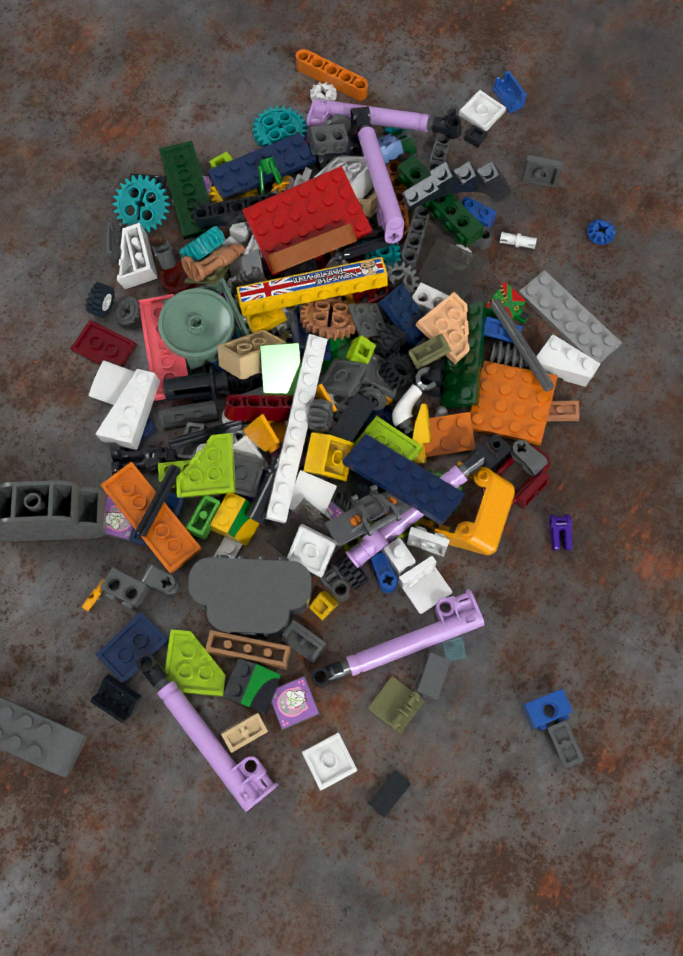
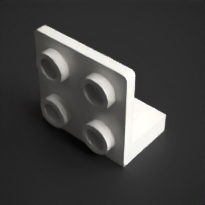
[398,556,452,614]

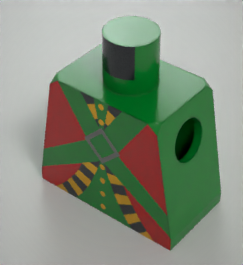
[486,282,530,324]

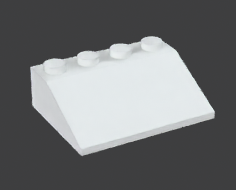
[314,155,373,199]

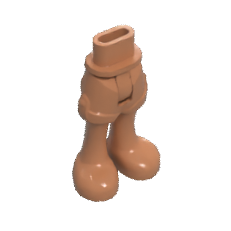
[181,243,245,282]

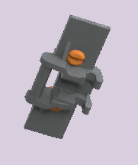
[325,484,413,547]

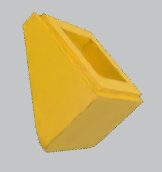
[309,591,339,621]

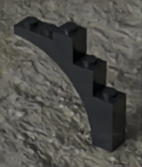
[402,161,512,210]

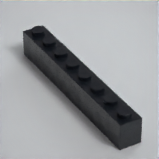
[272,392,376,536]

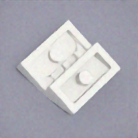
[89,361,135,405]

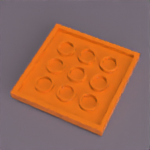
[470,361,558,446]

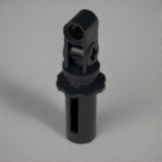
[163,366,263,401]
[246,429,311,526]

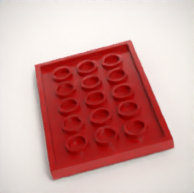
[242,166,372,277]

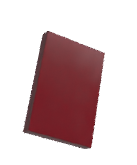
[70,320,137,367]

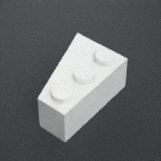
[117,223,158,289]
[530,335,600,387]

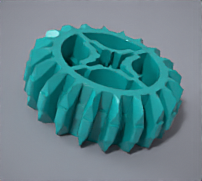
[179,226,225,262]

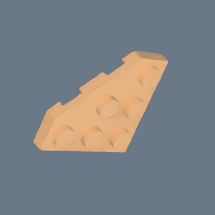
[415,292,469,364]

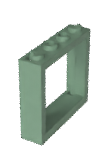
[162,278,252,370]

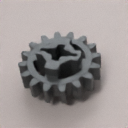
[383,261,419,295]

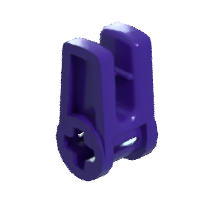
[549,514,572,551]

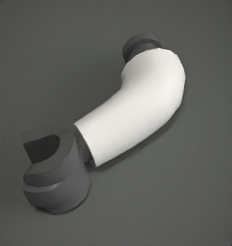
[392,367,436,435]

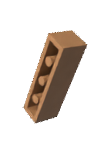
[205,630,291,670]

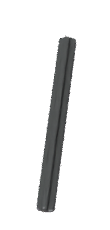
[491,299,554,392]

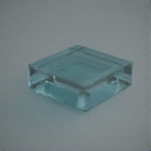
[442,638,467,661]

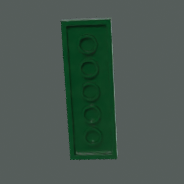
[159,141,210,240]
[441,301,487,409]

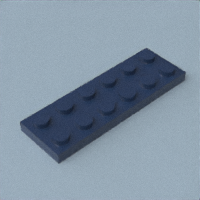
[207,133,317,201]
[343,434,465,525]

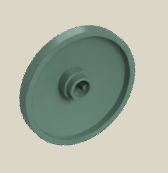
[158,288,235,360]

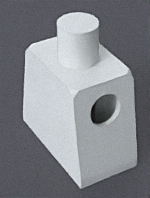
[379,538,416,580]

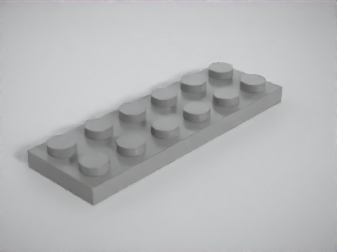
[518,270,622,363]

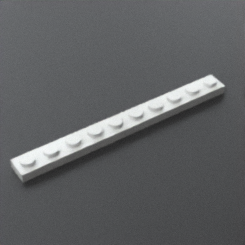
[265,334,328,524]

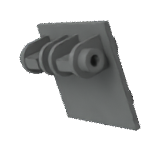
[227,249,265,295]
[347,303,386,342]

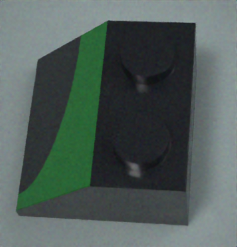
[223,658,282,715]

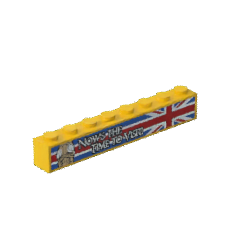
[236,257,388,316]

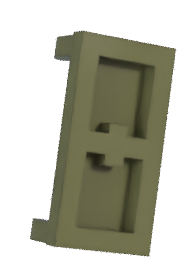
[409,333,452,370]

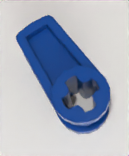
[371,553,397,593]

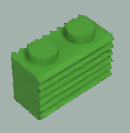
[186,495,221,541]

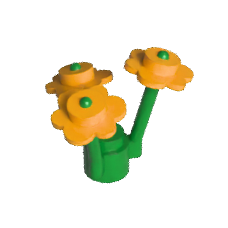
[257,157,291,195]

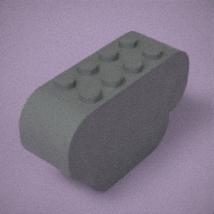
[0,480,107,542]
[188,555,312,639]
[0,696,88,777]

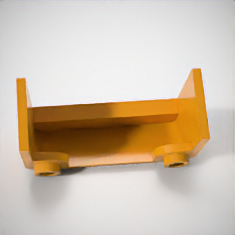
[243,383,337,453]
[434,461,515,555]

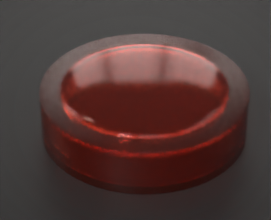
[160,261,196,295]

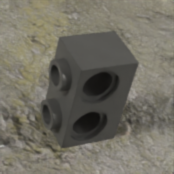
[308,124,348,155]
[100,567,150,610]

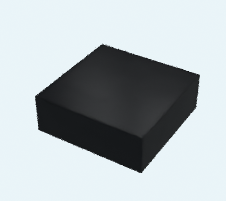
[464,125,488,148]

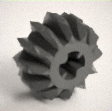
[307,399,333,432]

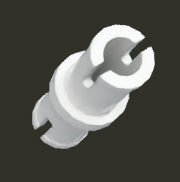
[500,232,537,249]

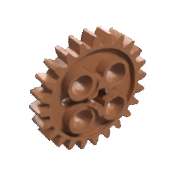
[300,297,357,341]

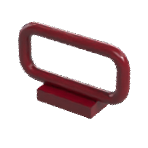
[481,444,550,509]

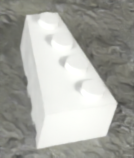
[95,369,160,450]

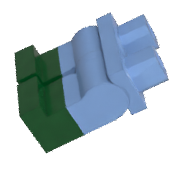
[378,129,417,164]

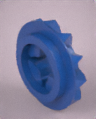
[587,218,616,245]

